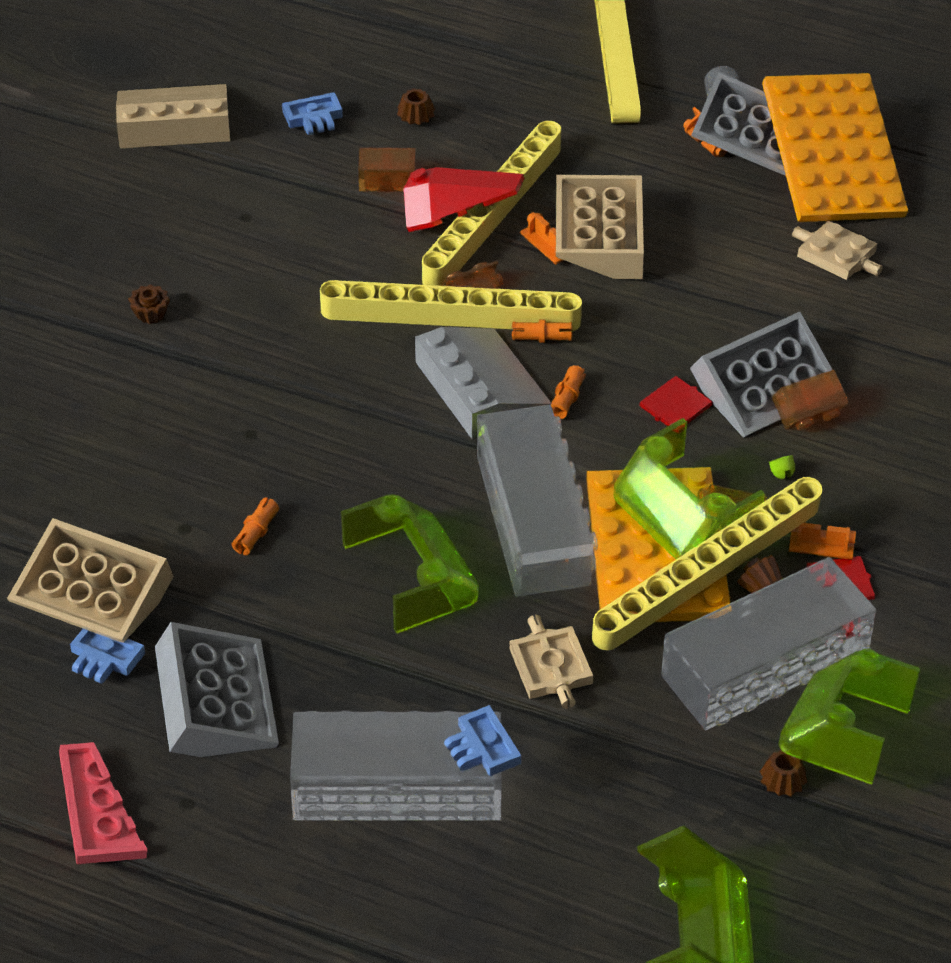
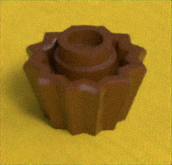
[397,88,435,125]
[128,284,170,324]
[737,555,783,598]
[759,749,808,797]

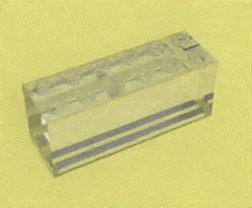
[477,404,598,597]
[661,557,876,731]
[290,711,502,820]

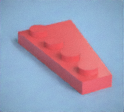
[59,742,148,864]

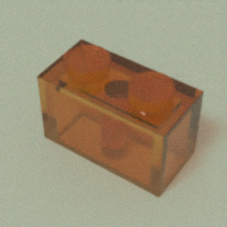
[358,148,416,192]
[772,370,849,430]

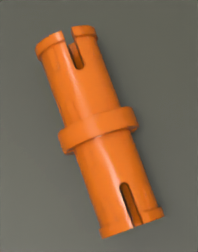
[512,319,572,343]
[548,365,586,419]
[232,497,279,556]

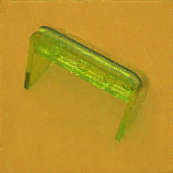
[613,418,765,559]
[341,494,479,634]
[779,649,921,785]
[637,825,754,963]

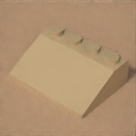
[116,84,230,148]
[556,175,644,279]
[7,518,174,643]

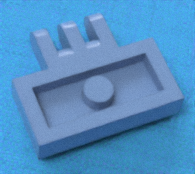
[282,92,343,135]
[70,629,145,684]
[444,705,521,776]

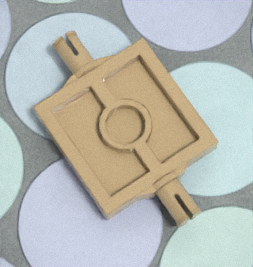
[792,221,883,280]
[509,615,593,709]

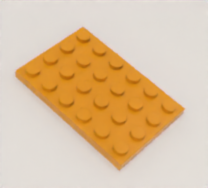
[762,73,908,222]
[586,467,731,622]

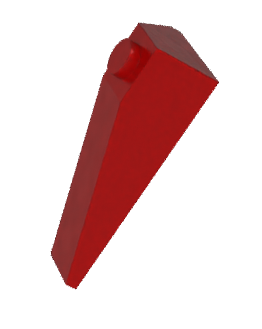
[403,167,525,232]

